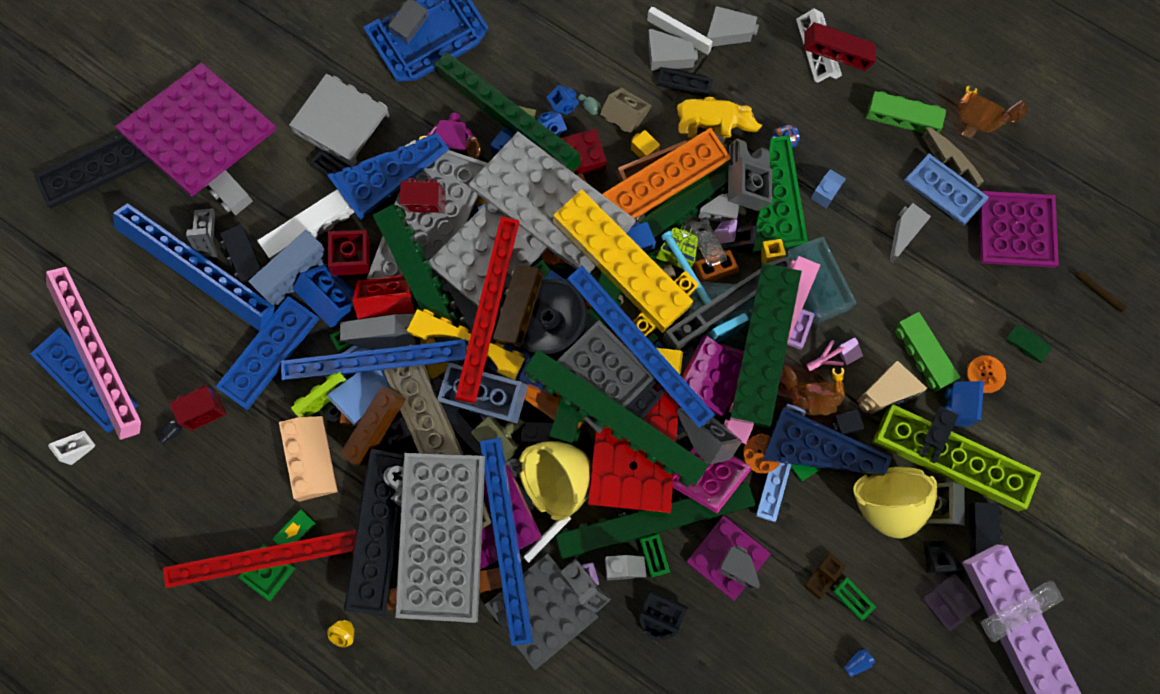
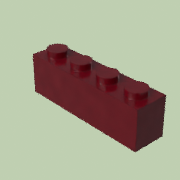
[804,22,876,71]

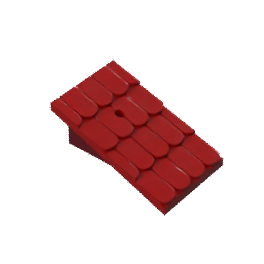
[589,384,679,513]

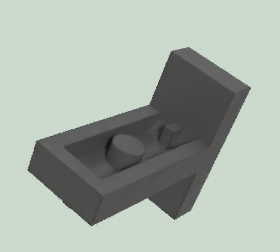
[186,208,218,258]
[561,559,611,613]

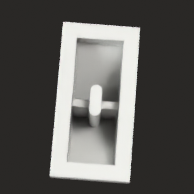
[48,431,95,465]

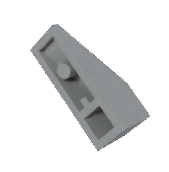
[890,203,931,263]

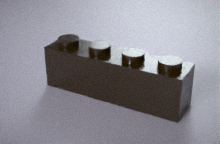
[493,264,544,349]

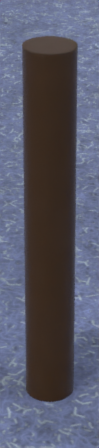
[1075,270,1126,312]

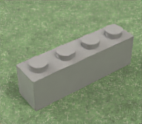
[205,170,253,215]

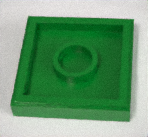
[238,544,296,601]

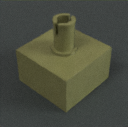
[471,416,525,462]

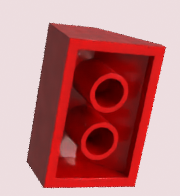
[352,275,416,320]

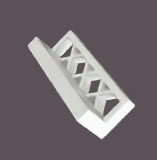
[796,8,842,83]

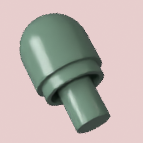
[578,94,601,115]

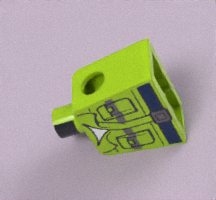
[656,224,698,269]

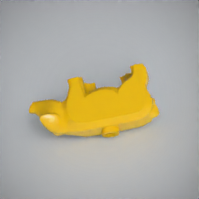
[677,97,762,140]

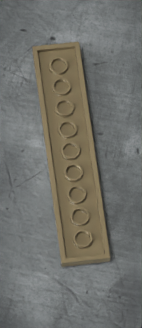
[383,344,492,528]

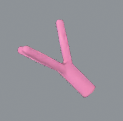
[806,340,846,371]

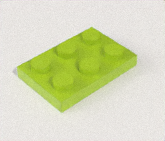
[291,372,347,417]

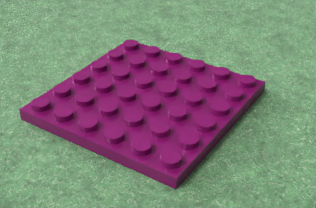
[115,63,276,197]

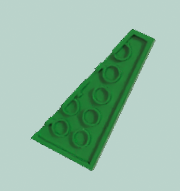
[752,135,808,253]

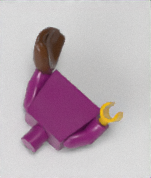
[419,113,481,160]

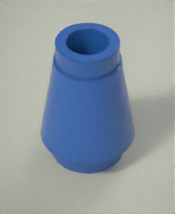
[844,648,875,677]

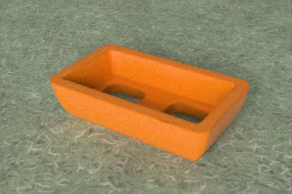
[692,250,739,285]

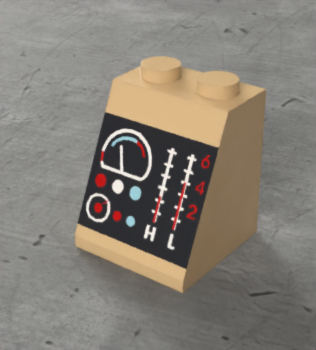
[857,361,927,414]

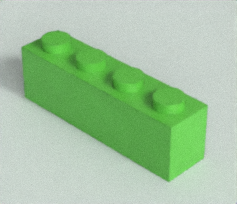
[866,91,946,133]
[895,312,960,392]

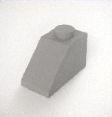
[698,193,739,222]

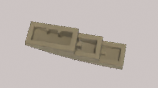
[922,127,984,188]

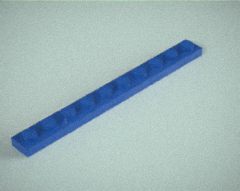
[567,265,715,428]
[281,339,468,381]
[480,438,533,646]

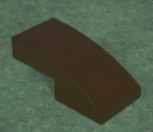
[803,553,846,600]

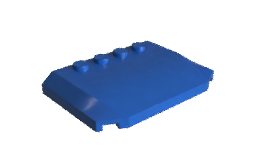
[363,0,488,82]

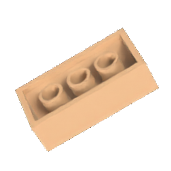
[279,416,338,502]

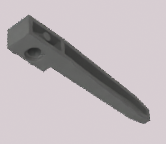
[661,257,791,350]

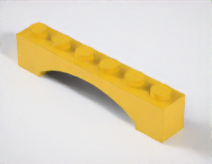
[407,309,526,381]

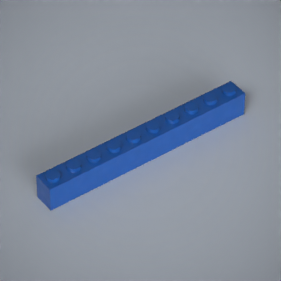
[113,203,274,331]

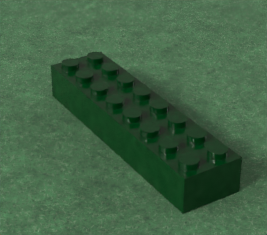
[730,263,802,428]

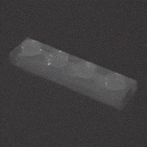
[980,580,1064,642]

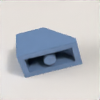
[811,169,846,208]

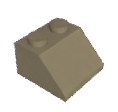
[600,88,652,133]

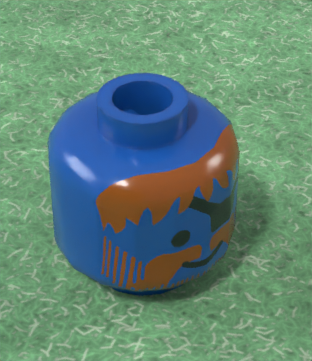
[771,125,800,148]

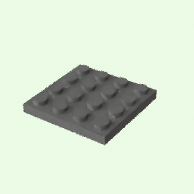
[556,320,655,434]
[485,554,598,670]

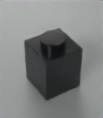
[831,410,864,436]

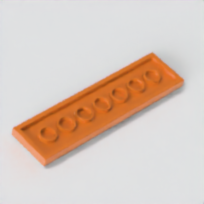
[602,128,731,219]

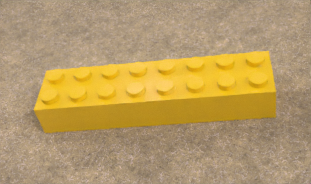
[553,189,693,333]

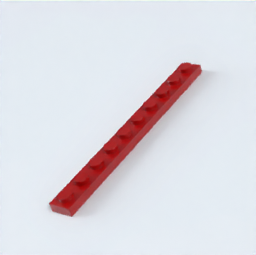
[455,217,520,404]
[163,530,356,588]

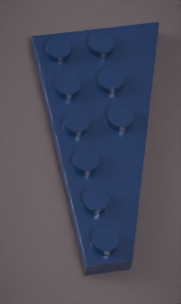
[762,407,892,476]

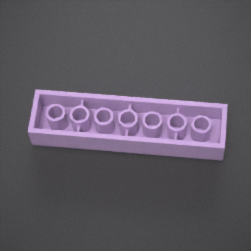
[962,544,1081,694]

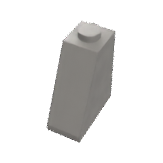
[707,6,759,46]
[648,29,698,71]
[605,555,646,581]

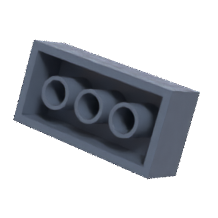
[249,230,328,307]
[437,362,528,424]

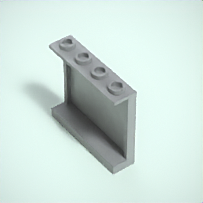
[289,74,390,167]

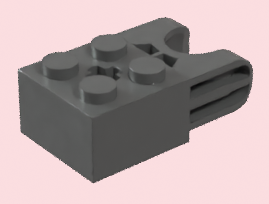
[728,139,772,211]

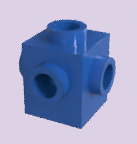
[546,85,579,115]
[537,110,567,137]

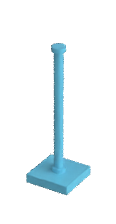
[661,231,749,343]

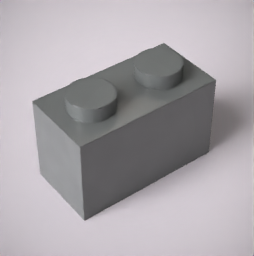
[388,0,428,44]

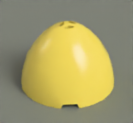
[519,441,592,520]
[854,467,937,539]

